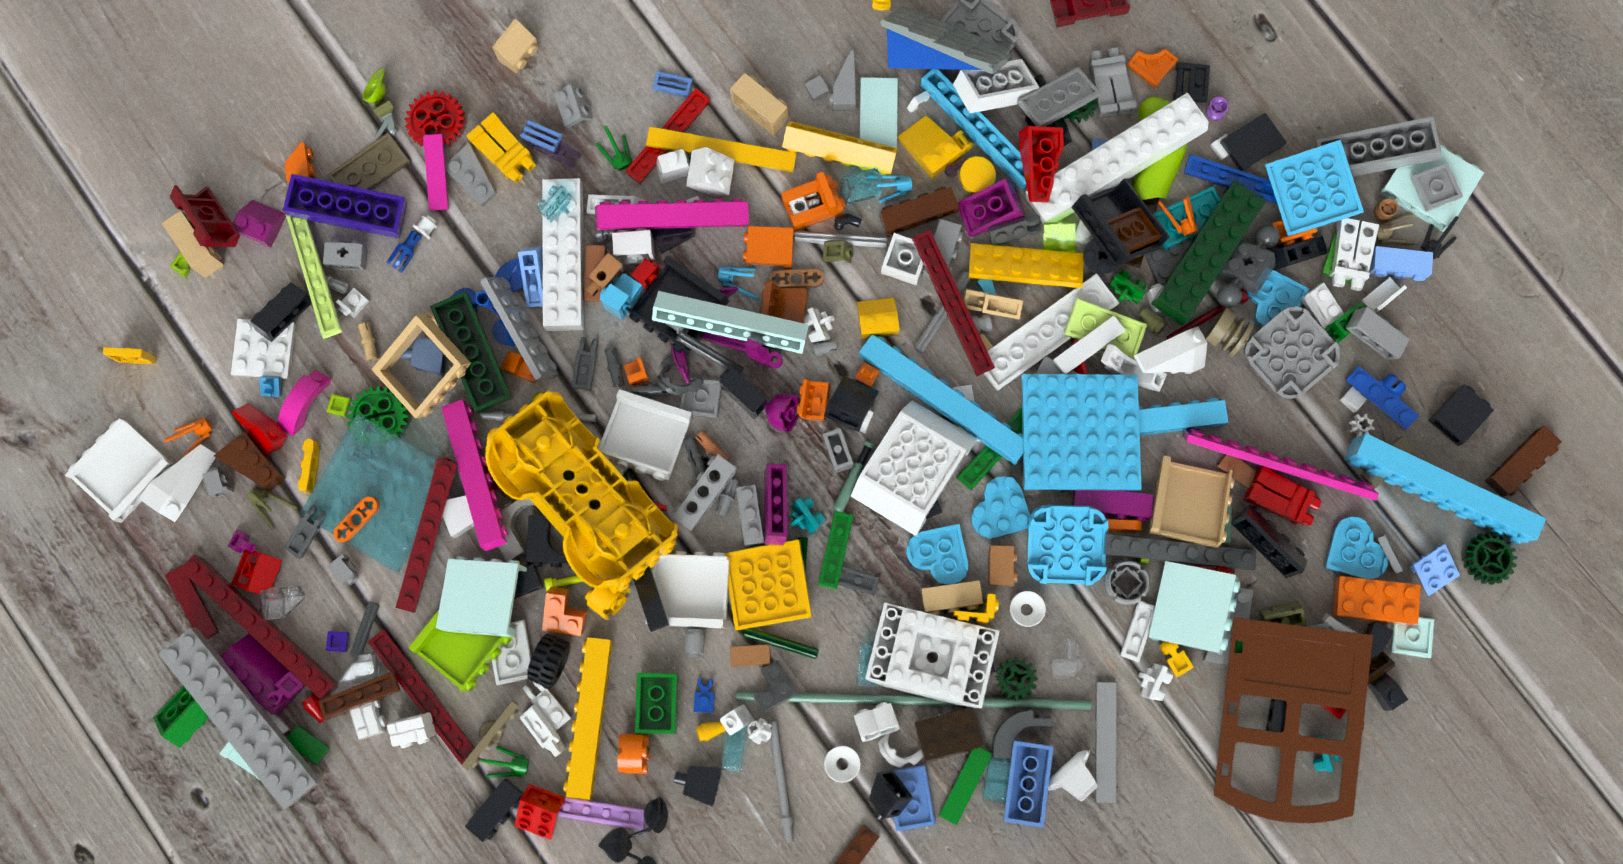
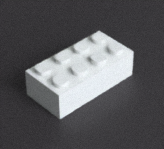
[953,59,1039,113]

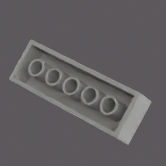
[1316,116,1441,177]

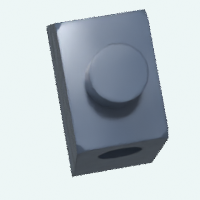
[402,338,447,377]

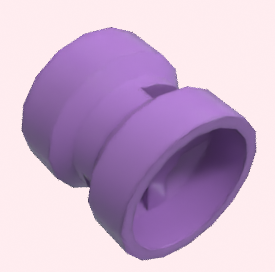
[1206,97,1229,121]

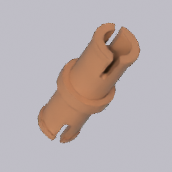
[695,430,730,459]

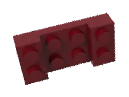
[1050,0,1130,28]
[170,185,241,247]

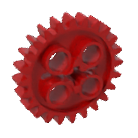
[404,90,466,147]

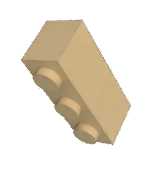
[920,580,983,615]

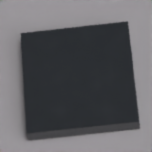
[649,228,695,254]

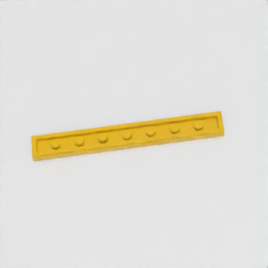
[646,126,796,173]

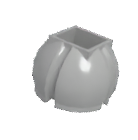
[1104,560,1150,605]

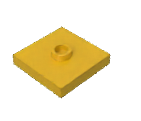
[103,347,157,364]

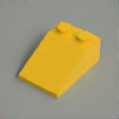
[897,115,962,180]

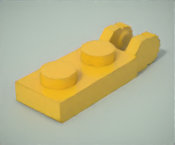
[298,438,320,494]

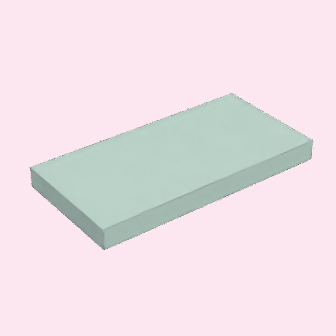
[860,77,898,148]

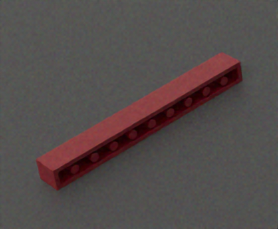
[180,555,340,699]

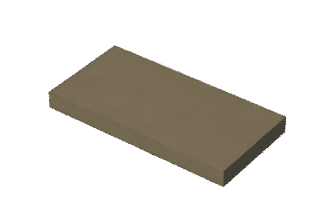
[327,132,411,190]

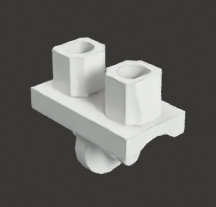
[804,307,835,343]
[1138,663,1173,701]

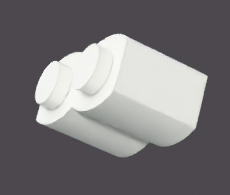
[854,702,900,742]

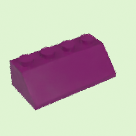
[221,634,305,715]

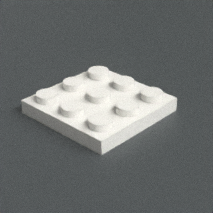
[231,319,296,379]

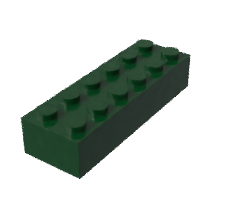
[430,291,513,413]

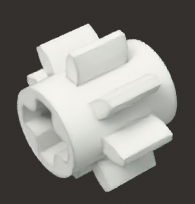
[1349,414,1375,437]
[748,718,772,745]

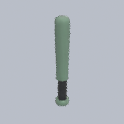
[833,441,875,512]

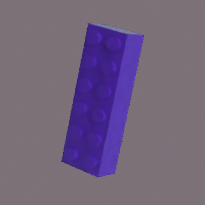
[283,174,408,239]

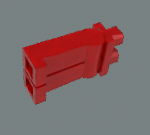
[1243,466,1322,526]

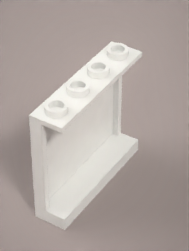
[598,389,692,481]
[65,418,174,523]
[645,551,730,628]

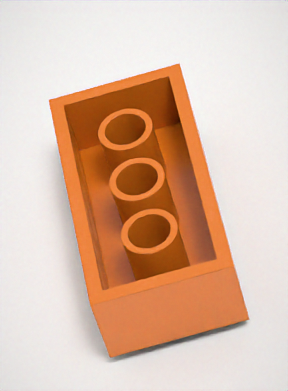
[1332,576,1421,626]

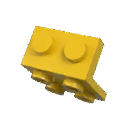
[952,594,999,624]

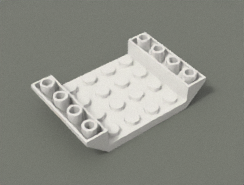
[851,400,977,536]

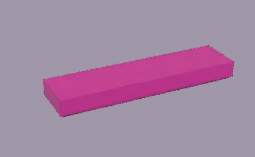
[423,134,449,211]

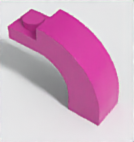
[277,370,331,436]

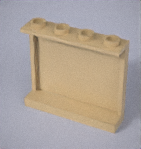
[1149,456,1235,548]

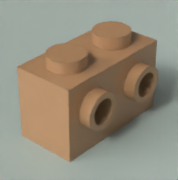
[988,545,1017,587]

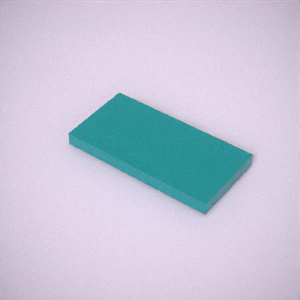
[1153,186,1220,250]

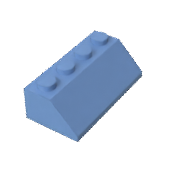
[1003,741,1053,828]

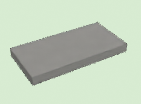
[1017,67,1101,127]

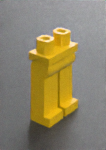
[466,112,536,183]

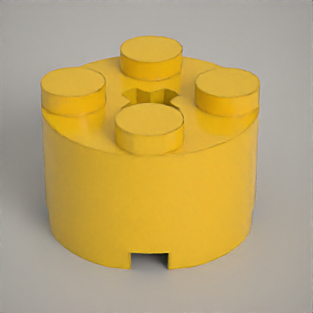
[585,588,630,620]

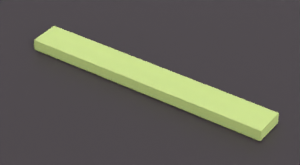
[286,215,342,339]

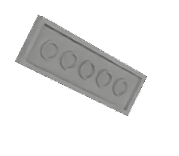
[480,277,559,380]

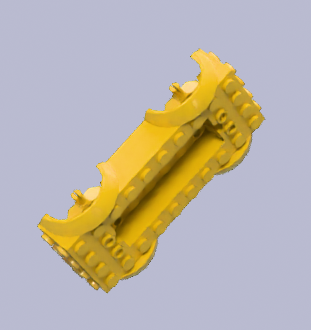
[485,390,678,594]

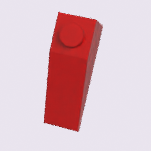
[232,403,287,456]

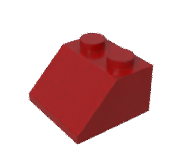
[231,549,282,597]

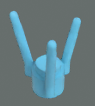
[866,173,912,203]
[718,266,759,300]

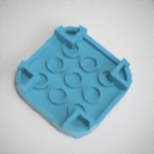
[1027,505,1109,586]

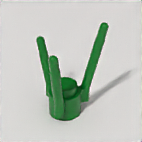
[596,125,633,171]
[481,746,529,778]

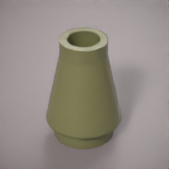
[1139,308,1168,335]

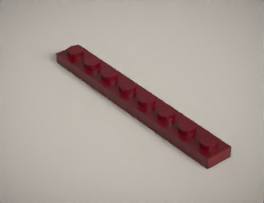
[912,230,995,377]
[395,458,458,613]
[368,629,475,765]

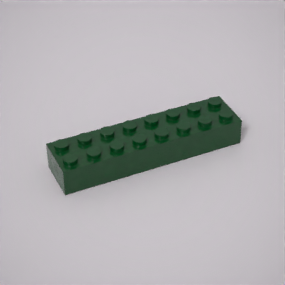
[1151,180,1266,325]

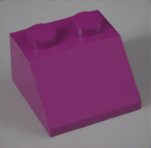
[232,200,286,248]

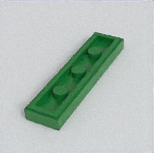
[818,511,854,590]
[939,748,992,825]

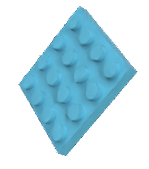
[1265,140,1364,237]

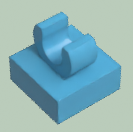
[260,375,282,397]

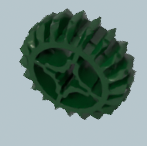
[1462,532,1518,585]

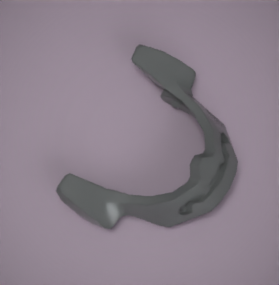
[657,355,704,395]

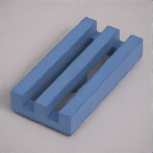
[652,71,693,98]
[520,120,563,153]

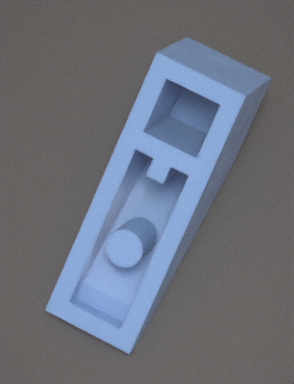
[518,246,543,307]

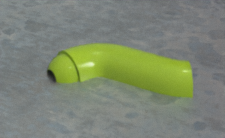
[1132,96,1188,200]

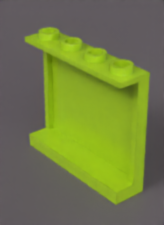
[408,610,514,693]

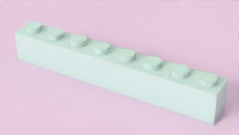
[652,291,809,354]

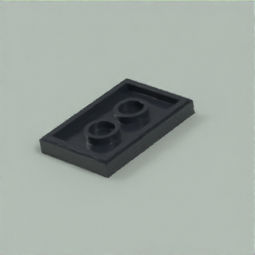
[1220,113,1287,171]

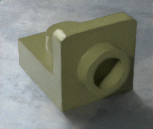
[823,241,854,264]

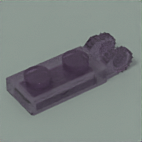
[527,129,581,168]

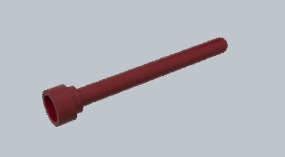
[1166,289,1249,340]

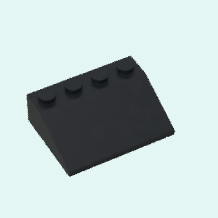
[1231,505,1307,578]

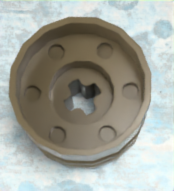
[1205,306,1254,357]

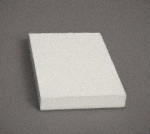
[492,620,532,686]

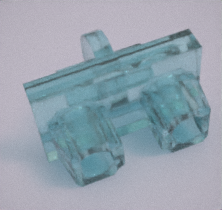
[537,185,572,223]

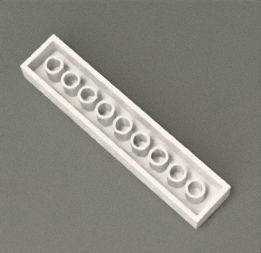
[1026,93,1209,229]

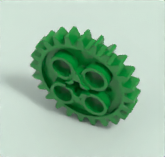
[346,385,410,448]

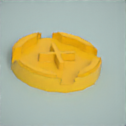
[958,156,996,194]

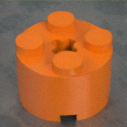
[618,733,650,774]

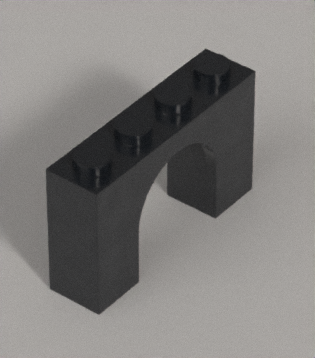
[526,515,571,568]

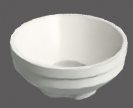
[1010,591,1046,627]
[824,746,860,783]

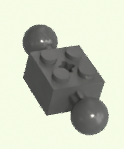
[1217,225,1280,308]

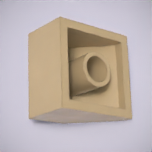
[492,19,539,73]

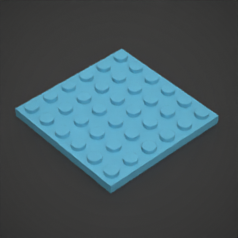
[1021,374,1142,491]

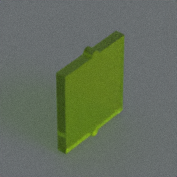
[1043,221,1075,252]

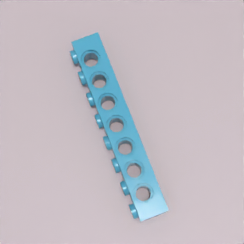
[920,69,1027,191]

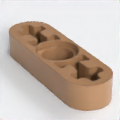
[769,269,824,288]

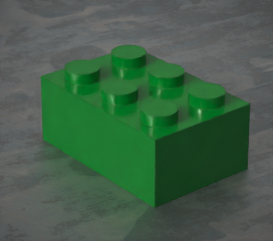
[635,673,679,734]

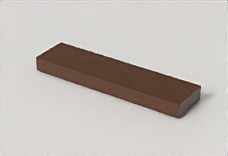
[318,671,401,720]

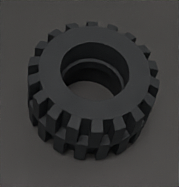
[527,634,570,688]

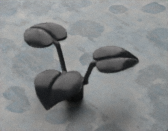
[598,797,668,864]

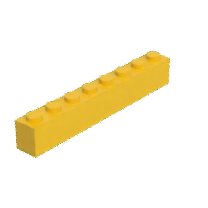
[564,637,613,800]

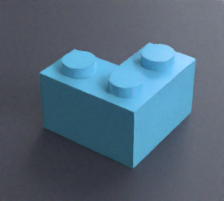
[599,273,644,320]

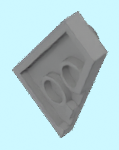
[446,142,496,206]

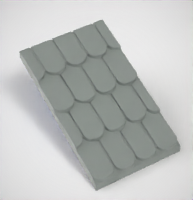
[881,6,1011,74]

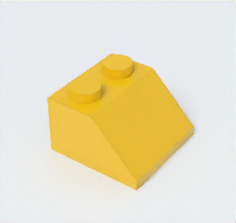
[857,298,900,339]

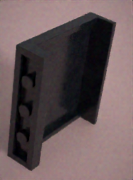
[1072,178,1170,267]
[626,256,729,355]

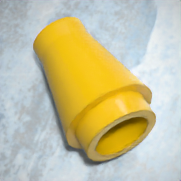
[695,721,726,742]

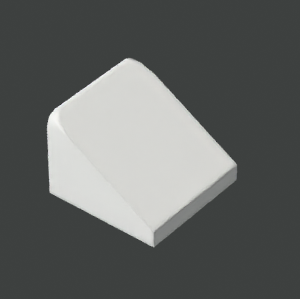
[1340,386,1367,413]

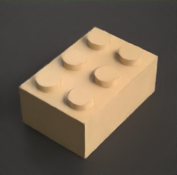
[730,73,788,136]
[162,211,224,278]

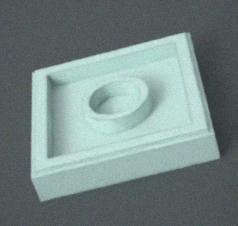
[1390,617,1434,658]

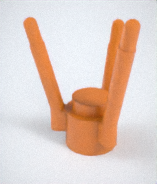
[1158,196,1199,237]
[164,417,213,457]

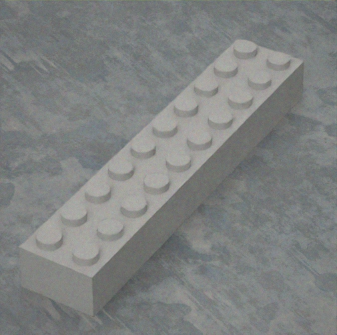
[158,628,321,810]

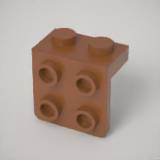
[759,282,808,323]

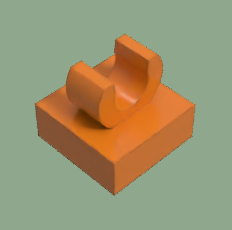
[854,362,880,388]

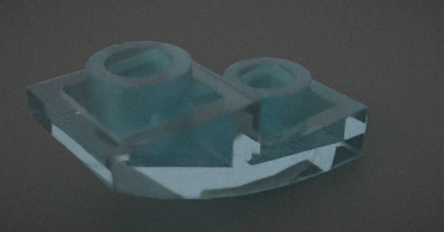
[857,643,877,687]
[722,728,746,771]

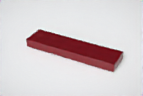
[165,565,219,639]

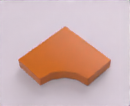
[1126,48,1179,88]

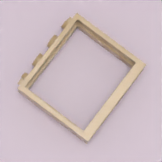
[371,314,471,419]

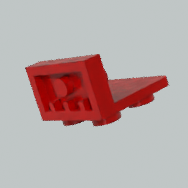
[515,784,566,840]

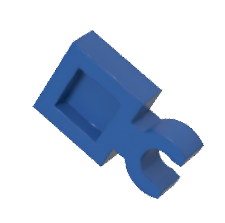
[694,678,715,713]

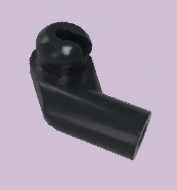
[834,214,862,230]

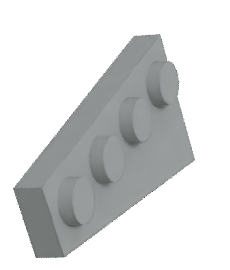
[1203,588,1253,665]

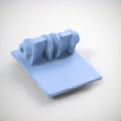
[1409,544,1460,596]

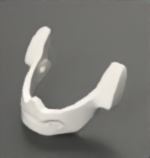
[878,721,923,767]

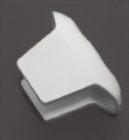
[1048,750,1098,801]

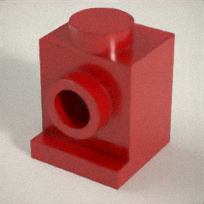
[631,258,660,291]

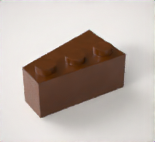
[214,432,286,491]

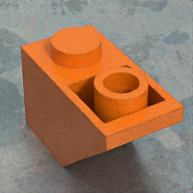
[284,142,316,183]

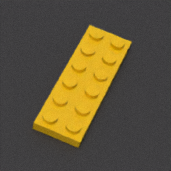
[968,243,1083,288]

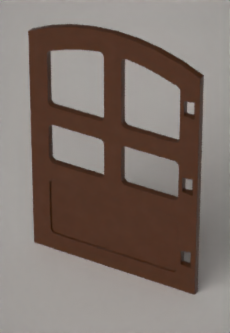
[1213,617,1373,823]

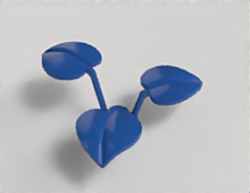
[451,259,523,347]

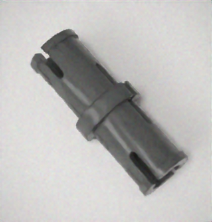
[605,347,625,387]
[632,382,670,398]
[683,437,706,477]

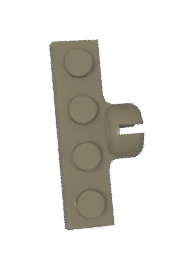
[461,699,519,770]

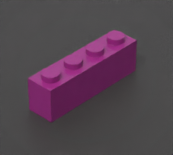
[764,463,788,545]
[1072,490,1154,522]

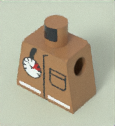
[585,253,624,297]

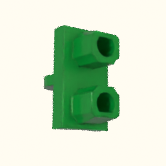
[1109,270,1146,304]

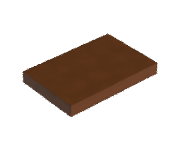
[1106,207,1162,252]

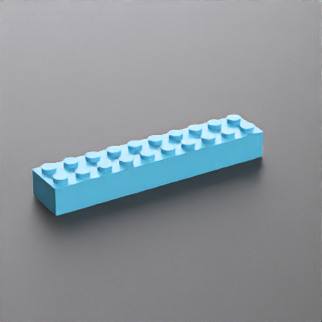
[1344,433,1546,544]

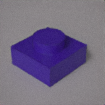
[325,631,349,652]

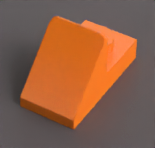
[500,352,536,384]

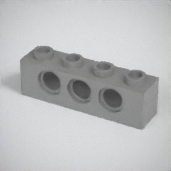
[673,454,739,531]

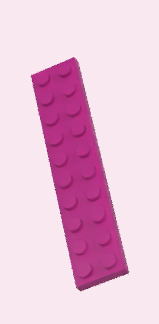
[1183,428,1379,501]

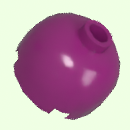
[765,393,800,432]

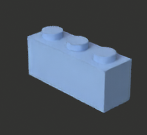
[1369,246,1433,281]

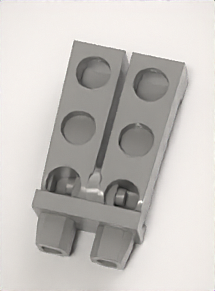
[1089,47,1137,119]

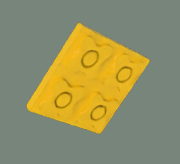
[725,539,813,631]

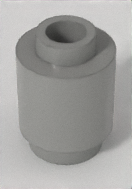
[684,629,704,658]

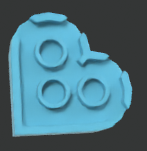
[1246,270,1309,327]
[971,476,1030,539]
[1324,517,1388,579]
[906,524,968,585]

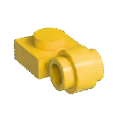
[1159,641,1194,677]

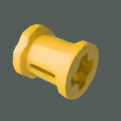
[951,130,974,155]

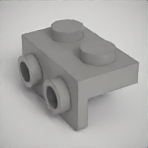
[554,83,592,128]

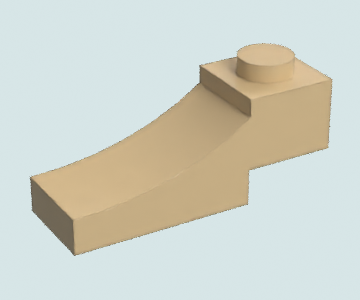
[963,288,1023,319]

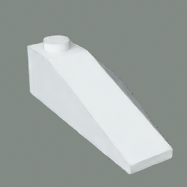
[1134,326,1207,374]
[138,444,216,522]

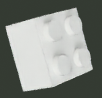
[686,147,735,198]
[612,228,655,265]
[881,233,924,285]

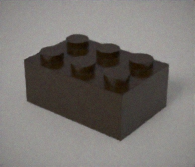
[914,707,983,763]

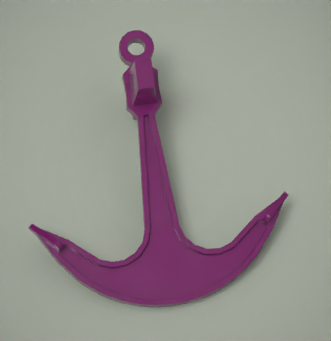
[671,286,783,384]

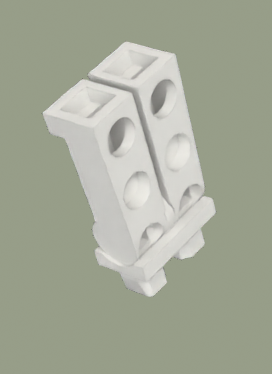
[1329,218,1379,291]

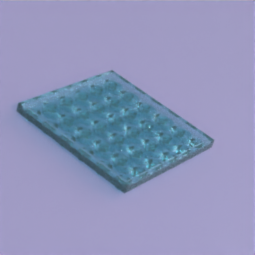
[300,414,457,573]

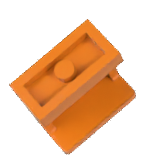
[743,226,794,269]

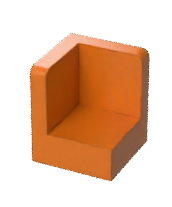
[624,356,649,387]

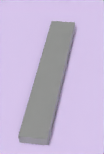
[1095,682,1117,803]

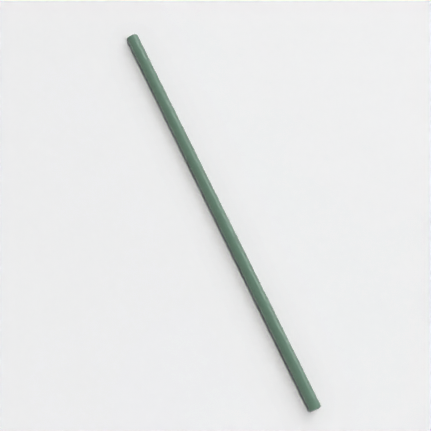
[736,691,1091,710]

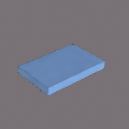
[893,765,936,831]

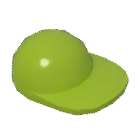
[363,68,386,104]

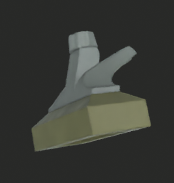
[372,97,398,137]

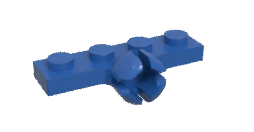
[1345,365,1419,430]

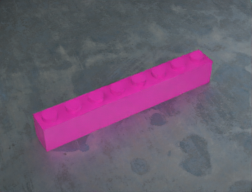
[595,199,749,230]
[441,399,508,551]

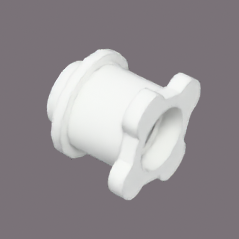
[412,215,437,240]

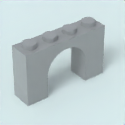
[499,499,557,562]

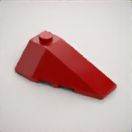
[1019,126,1064,203]

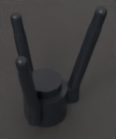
[1421,216,1459,260]

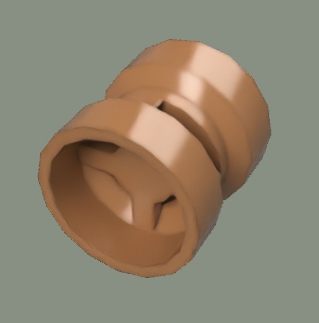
[1374,198,1398,222]

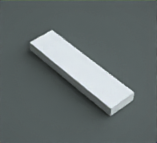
[1053,316,1126,374]

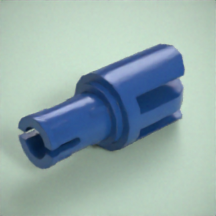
[386,231,422,273]

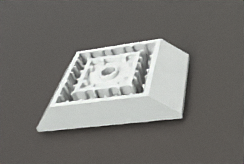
[865,602,1000,709]

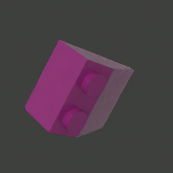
[958,178,1026,237]

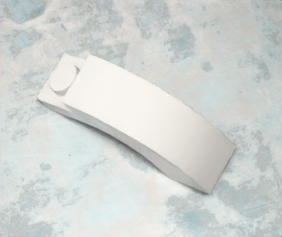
[1101,344,1167,392]

